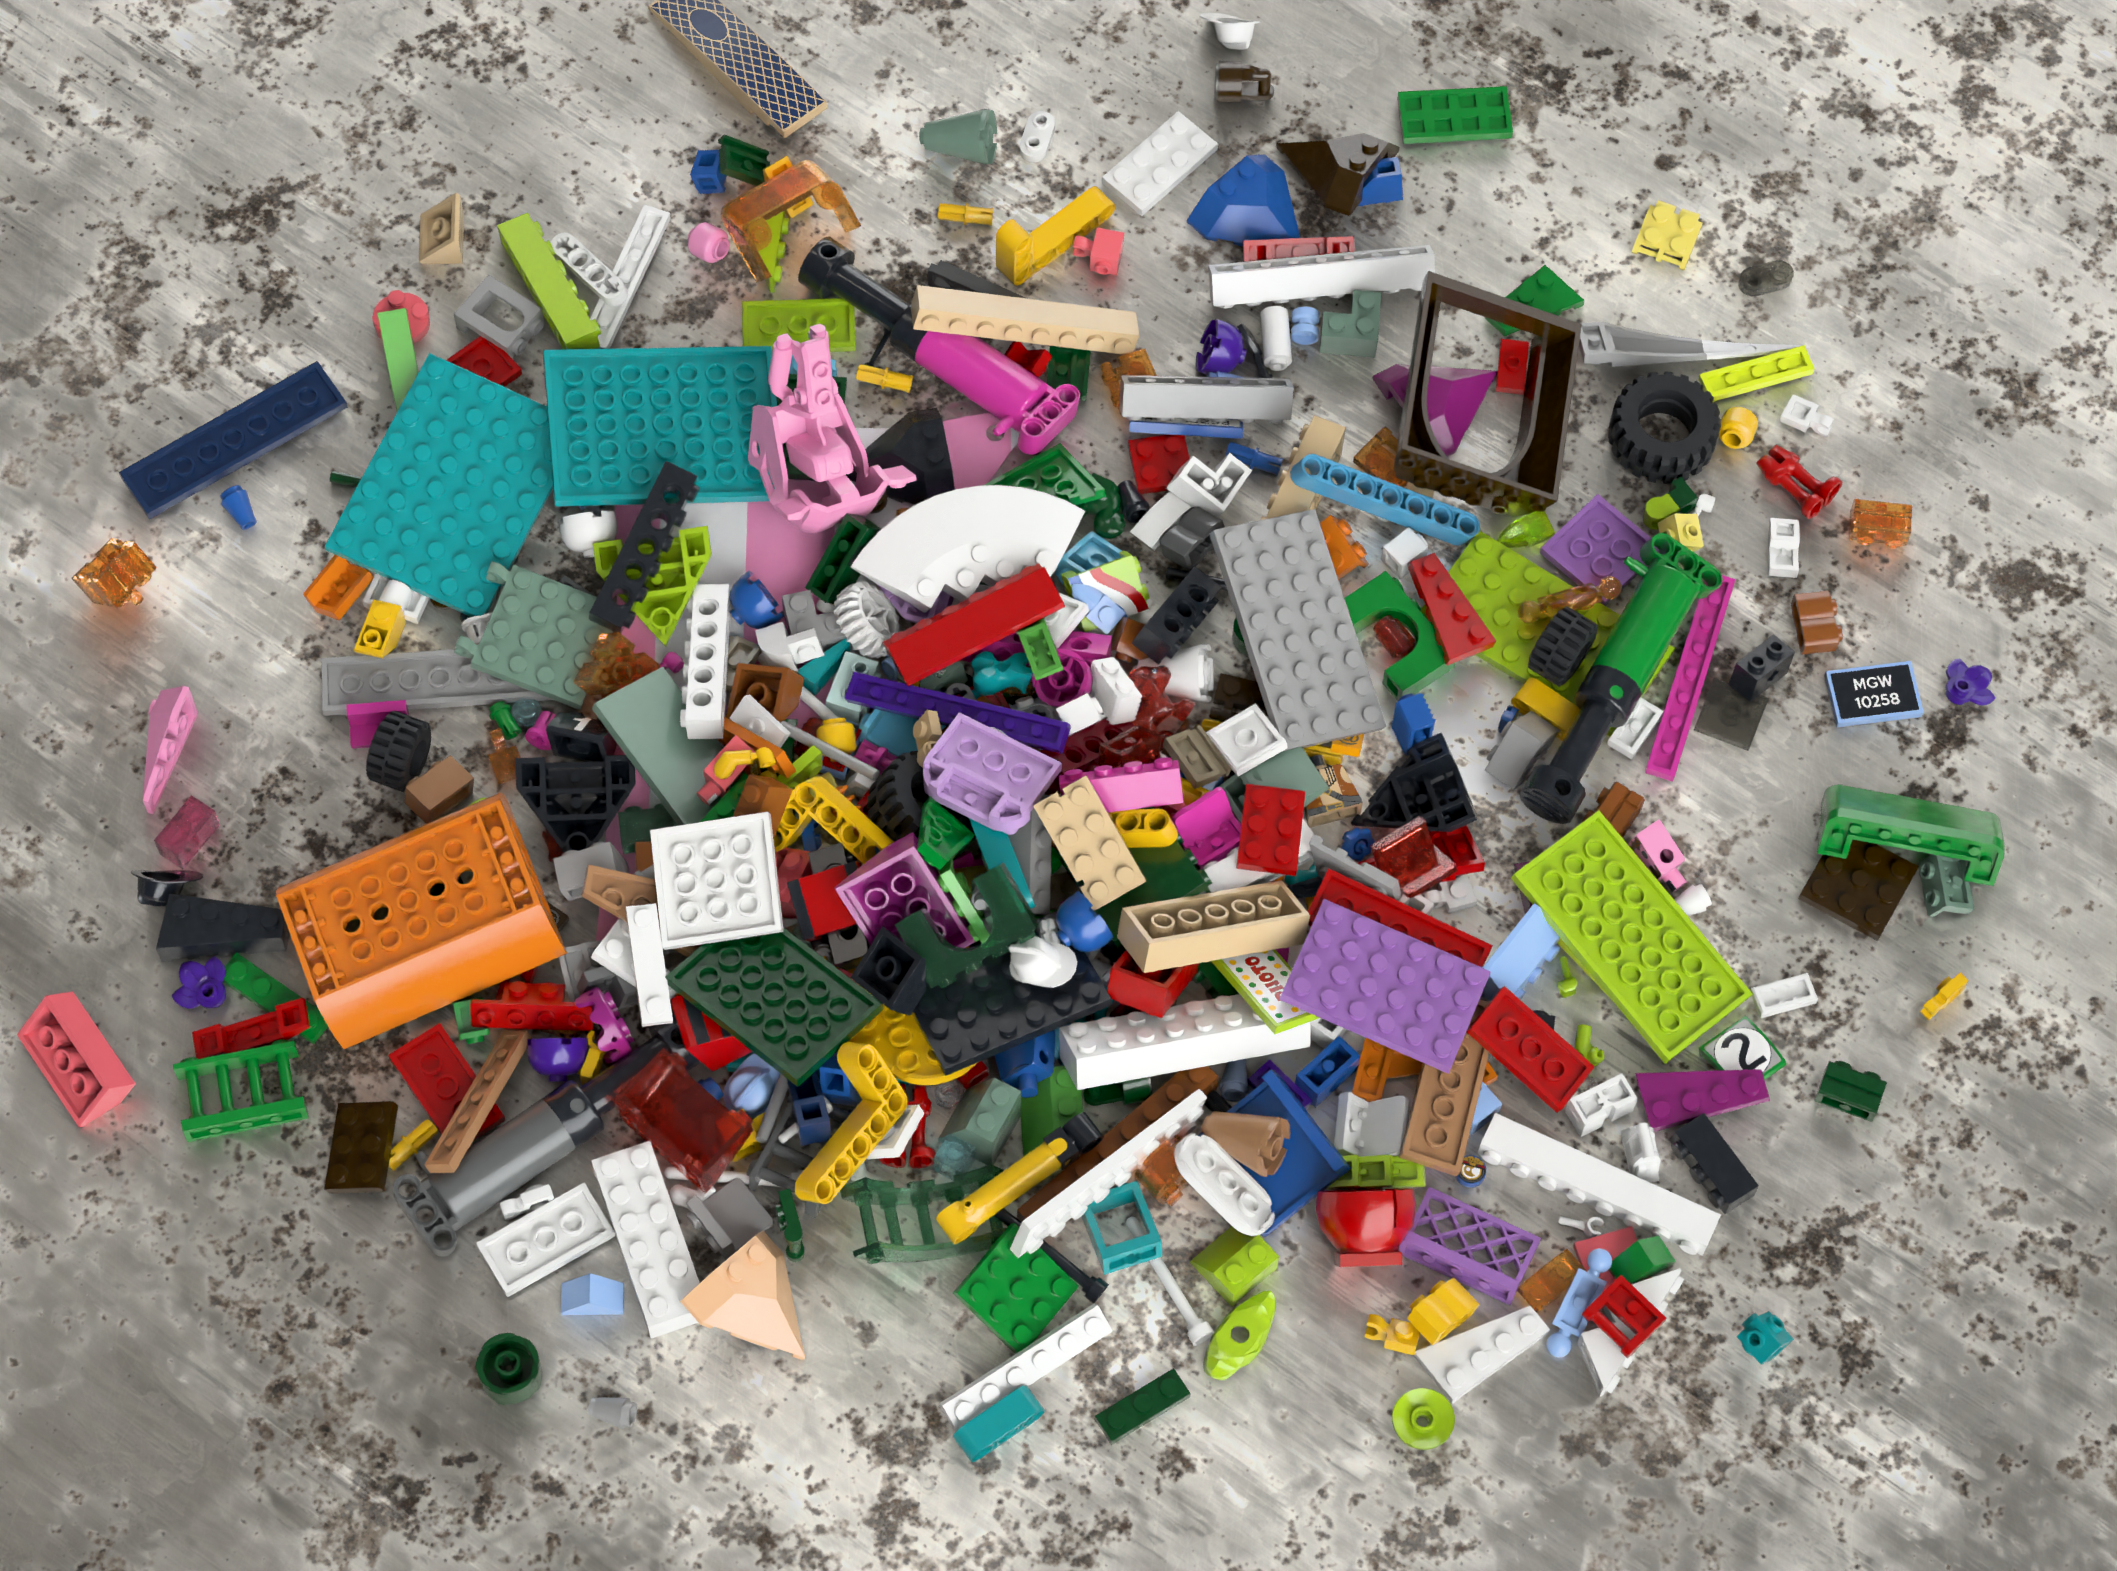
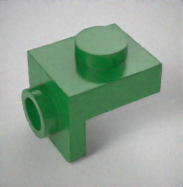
[453,997,490,1044]

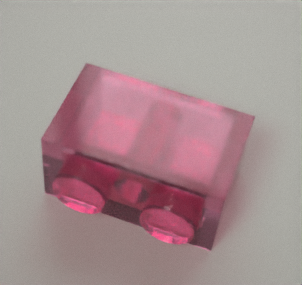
[154,795,220,870]

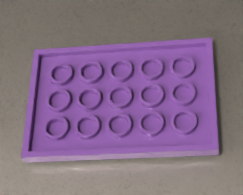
[1279,899,1491,1074]

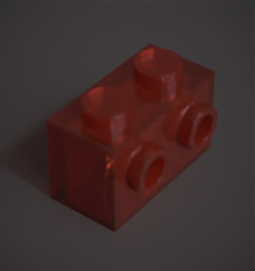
[1099,724,1160,768]

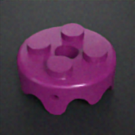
[574,987,634,1063]

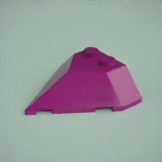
[1372,364,1498,457]

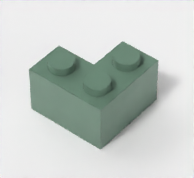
[1319,290,1382,358]

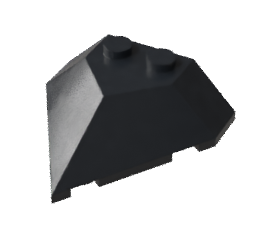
[846,408,955,505]
[1350,732,1477,832]
[515,755,636,853]

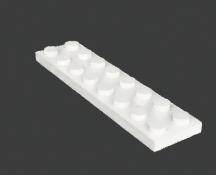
[1010,1089,1207,1258]

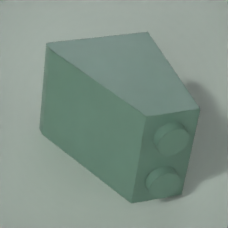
[938,1078,1021,1168]

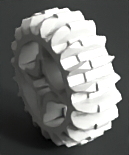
[834,581,902,659]

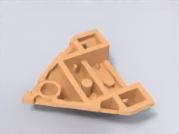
[680,1231,805,1360]

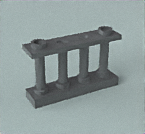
[746,1095,860,1218]

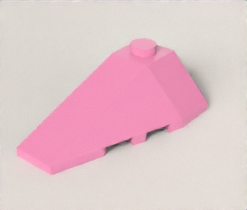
[143,686,198,814]

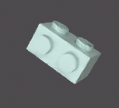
[826,651,882,724]

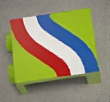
[1061,551,1150,632]

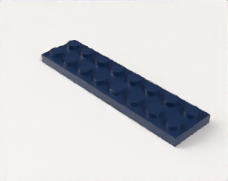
[119,361,348,519]

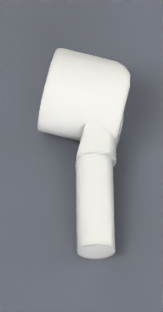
[1692,494,1716,516]
[1559,1216,1604,1238]

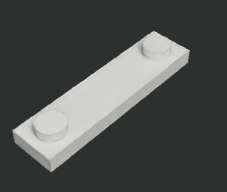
[625,903,673,1027]

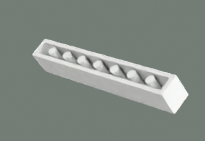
[1208,245,1435,309]
[1478,1113,1721,1256]

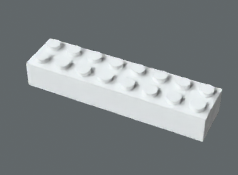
[1059,994,1310,1090]

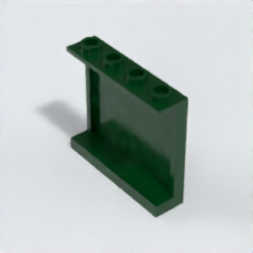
[1059,807,1212,954]

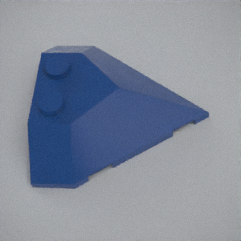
[1187,154,1300,246]

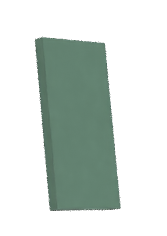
[591,667,723,826]

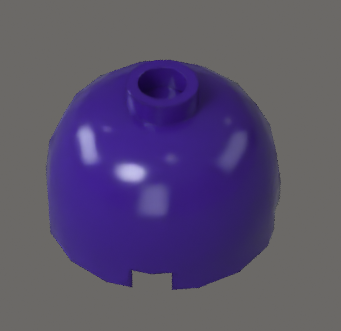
[1195,318,1246,374]
[527,1038,588,1082]

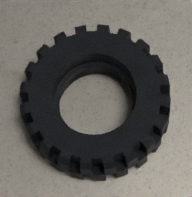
[1608,371,1721,484]
[867,751,976,860]

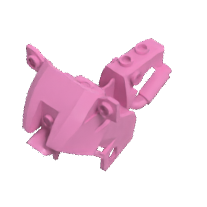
[748,324,916,534]

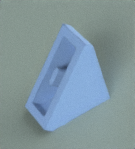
[561,1273,624,1315]

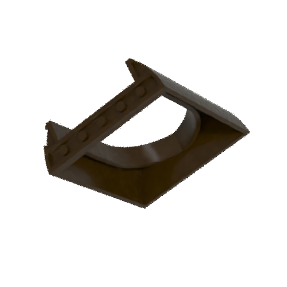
[1394,271,1582,517]

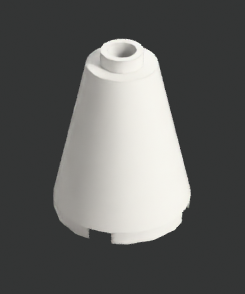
[1132,644,1214,702]

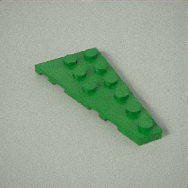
[984,443,1106,506]

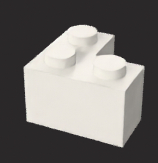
[1166,453,1252,517]

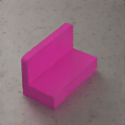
[346,700,409,749]

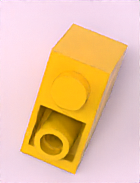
[354,599,406,659]

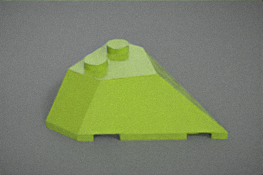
[593,526,712,647]

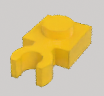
[1920,972,1969,1021]

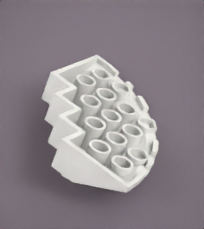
[850,485,1085,613]

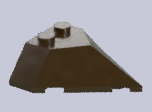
[1276,133,1400,216]

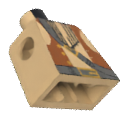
[1304,755,1363,828]

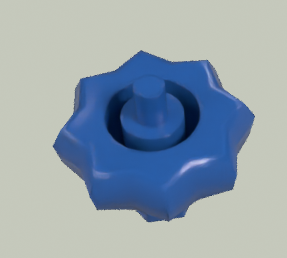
[1341,827,1375,861]

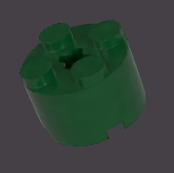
[476,1333,542,1405]

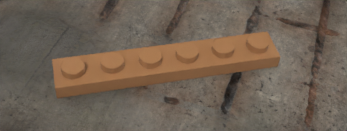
[424,1030,532,1173]

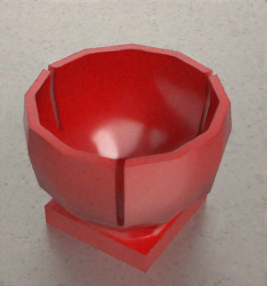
[1316,1188,1416,1267]

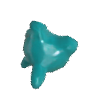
[963,651,1033,699]

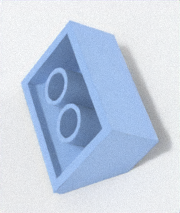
[1481,903,1560,1001]

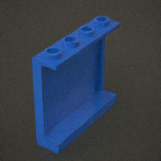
[1197,1069,1351,1237]

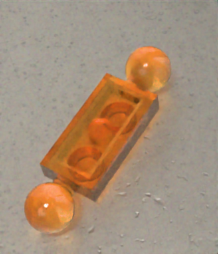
[1518,576,1622,624]

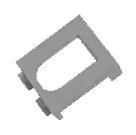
[454,274,544,359]

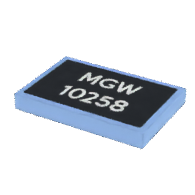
[1824,661,1924,727]

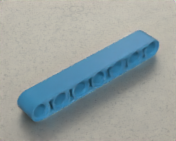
[1290,454,1480,546]

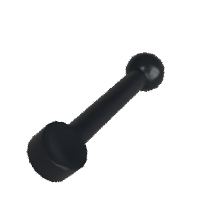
[864,327,891,367]

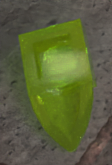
[1497,511,1555,548]

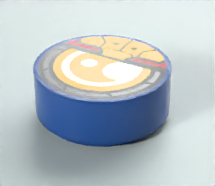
[1455,1155,1486,1188]

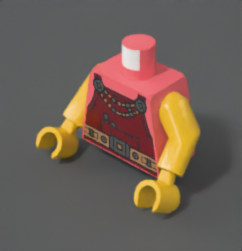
[696,735,777,806]

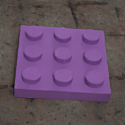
[1540,494,1660,606]

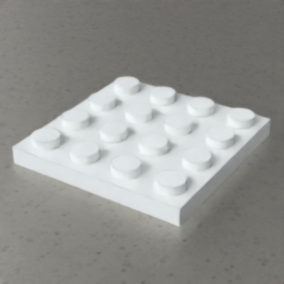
[650,812,784,950]

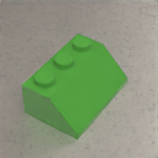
[1021,1066,1083,1157]

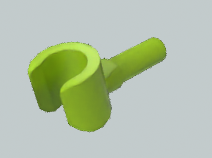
[1557,956,1577,998]

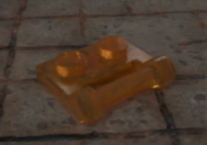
[1353,426,1408,488]

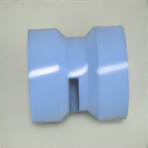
[1291,306,1320,345]

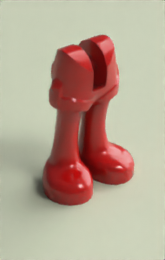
[1756,445,1843,519]
[879,1084,937,1169]

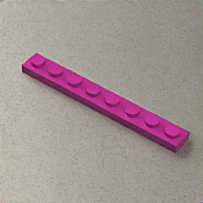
[1645,575,1736,782]

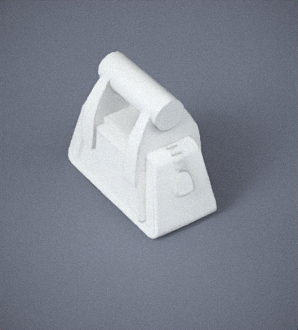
[1621,1123,1661,1182]

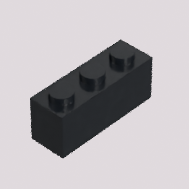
[1671,1113,1759,1214]

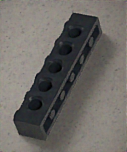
[589,461,700,635]

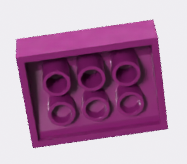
[835,832,975,968]

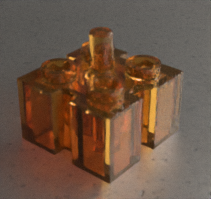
[71,538,157,608]
[573,632,661,699]

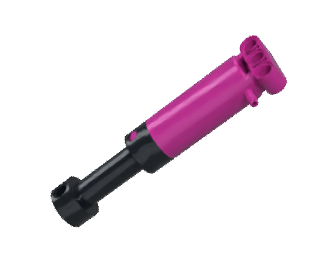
[798,236,1080,455]

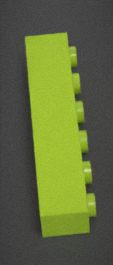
[497,212,601,349]

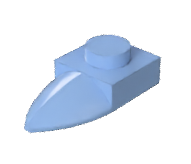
[1071,584,1126,635]

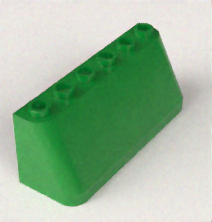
[1817,784,2005,886]

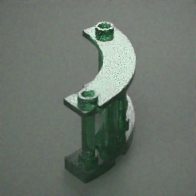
[840,1164,1007,1264]

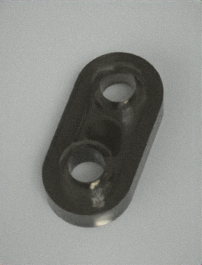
[1738,260,1794,297]

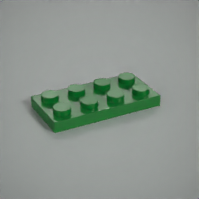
[1397,86,1513,144]

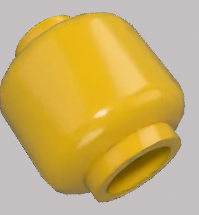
[1719,407,1758,449]
[816,718,857,762]

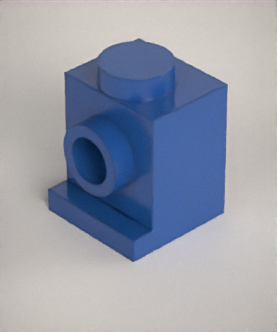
[690,150,727,194]

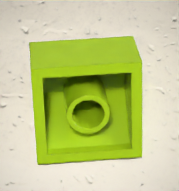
[1190,1226,1279,1307]

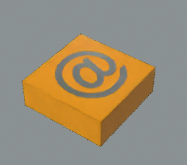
[1331,734,1364,757]

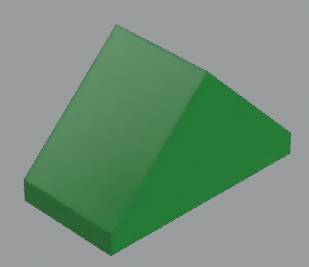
[1609,1236,1676,1284]

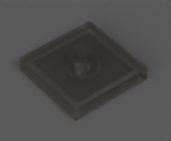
[1693,678,1769,751]

